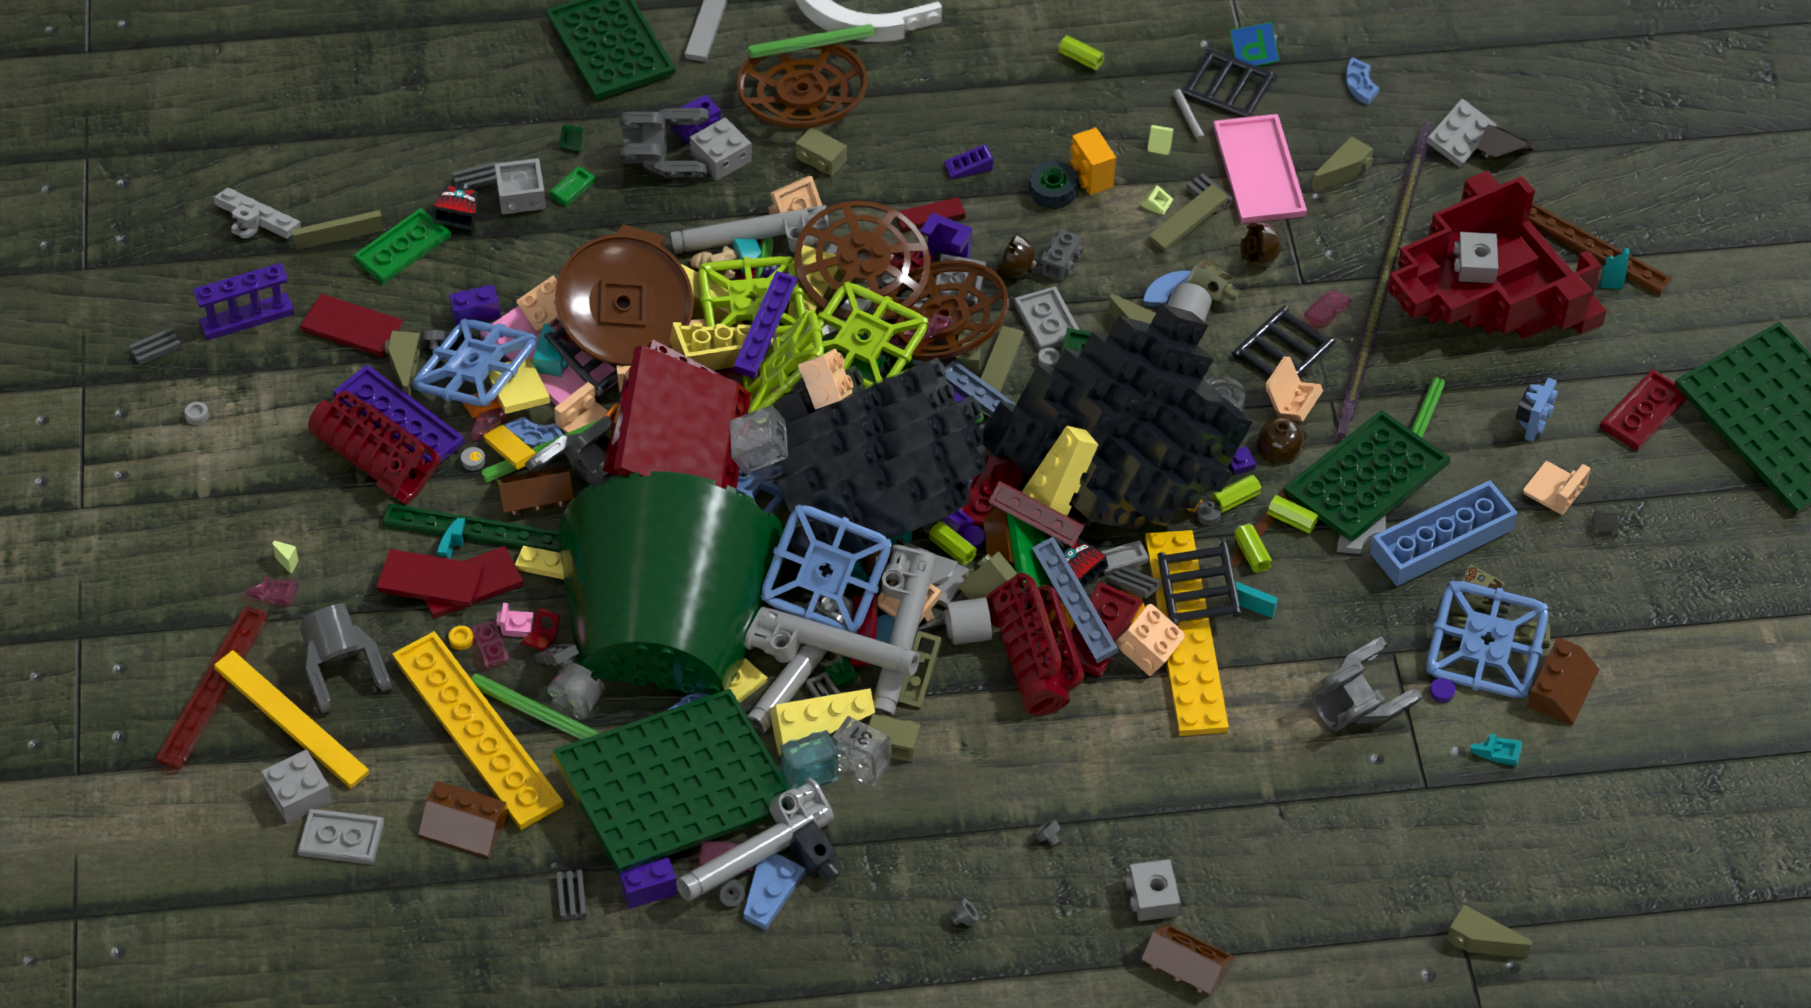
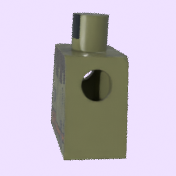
[1186,261,1241,302]
[1451,564,1512,615]

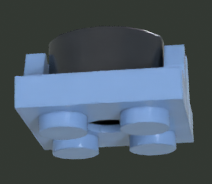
[1515,378,1558,442]

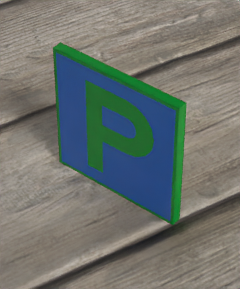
[1230,22,1280,70]

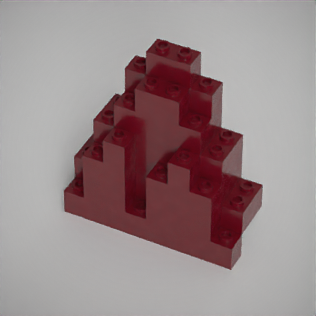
[1387,170,1607,339]

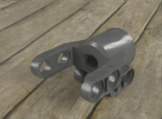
[619,108,709,178]
[525,415,614,511]
[299,603,392,714]
[1312,636,1423,732]

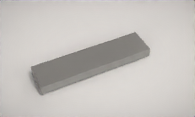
[685,0,727,62]

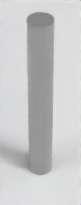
[1173,89,1205,141]

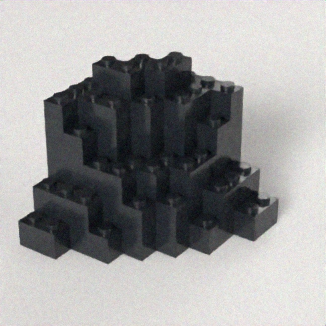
[983,304,1253,531]
[775,357,986,570]

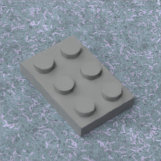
[1425,99,1497,168]

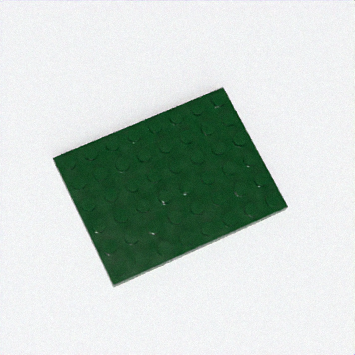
[1674,321,1811,514]
[552,689,790,874]

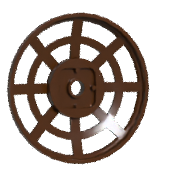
[737,43,867,128]
[794,201,930,321]
[874,260,1009,361]

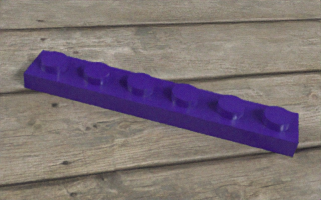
[733,271,798,379]

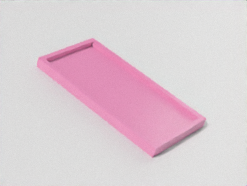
[1213,114,1307,224]
[479,306,618,406]

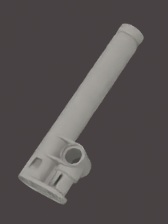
[671,205,832,254]
[873,545,937,717]
[747,594,853,734]
[745,606,920,676]
[677,778,834,901]

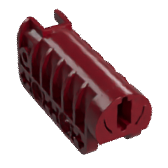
[308,391,441,504]
[986,573,1084,715]

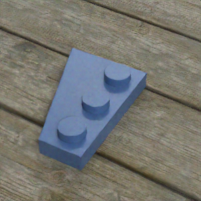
[744,854,806,930]

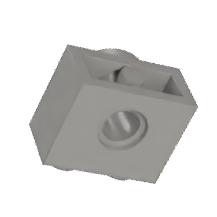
[1454,232,1498,283]
[1125,860,1180,921]

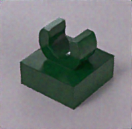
[559,124,585,151]
[824,658,858,690]

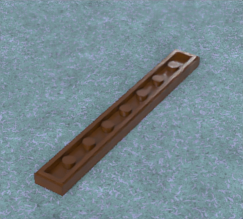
[1529,203,1672,297]

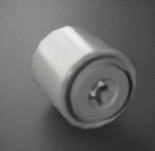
[1168,283,1212,322]
[944,597,992,645]

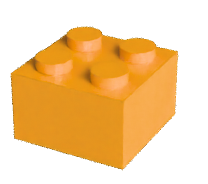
[1069,128,1116,195]

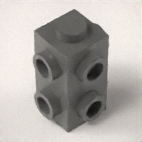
[1040,229,1084,282]

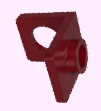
[522,608,560,651]

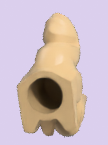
[690,246,739,279]

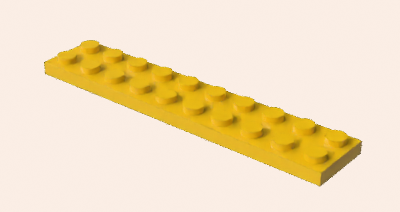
[1145,530,1229,736]
[392,631,564,830]

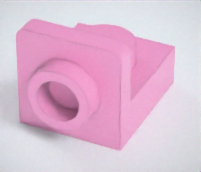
[497,603,534,637]

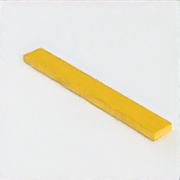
[214,650,369,789]

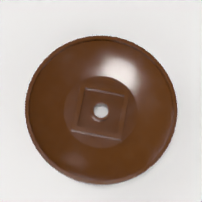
[555,234,694,366]

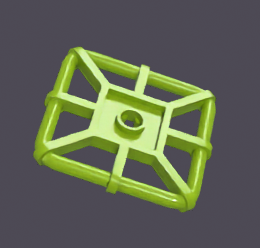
[698,256,805,336]
[802,282,929,386]
[743,310,824,420]

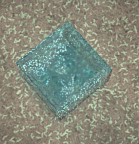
[781,730,839,789]

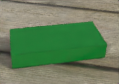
[549,166,596,207]

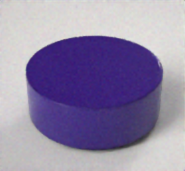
[961,526,985,549]
[1430,678,1456,703]

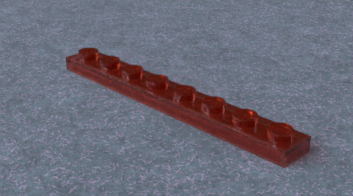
[157,606,268,771]

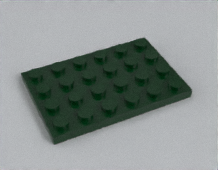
[546,0,676,101]
[1283,410,1450,543]

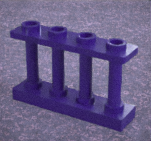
[193,263,294,341]

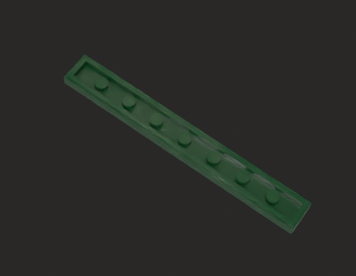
[382,504,560,553]

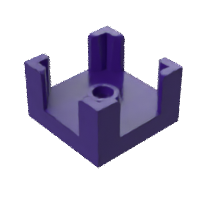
[919,213,973,259]

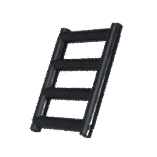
[1181,48,1278,118]
[1232,306,1336,378]
[544,327,622,397]
[1157,542,1241,626]

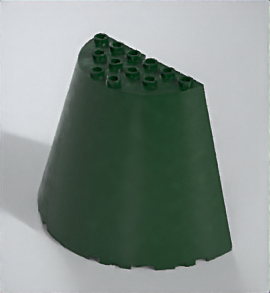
[557,471,795,696]

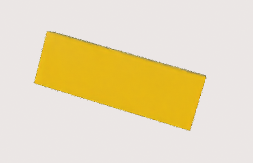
[483,425,536,470]

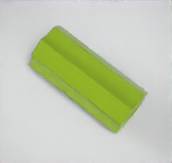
[1058,35,1105,70]
[1211,475,1261,513]
[1267,495,1319,534]
[929,521,977,566]
[1234,524,1272,573]

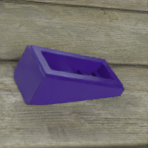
[944,144,993,180]

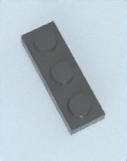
[533,643,579,666]

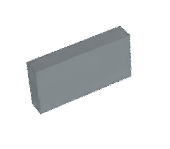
[1101,540,1149,576]

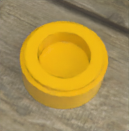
[449,626,474,650]

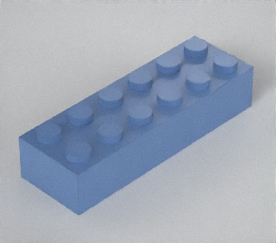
[1370,480,1518,586]

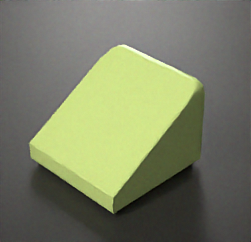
[1148,125,1173,155]
[1140,185,1173,215]
[272,541,298,573]

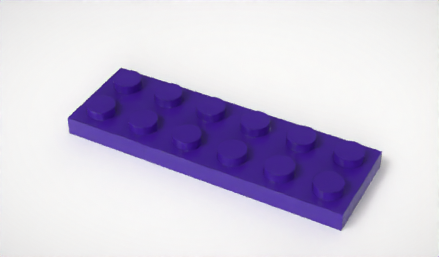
[333,365,465,463]

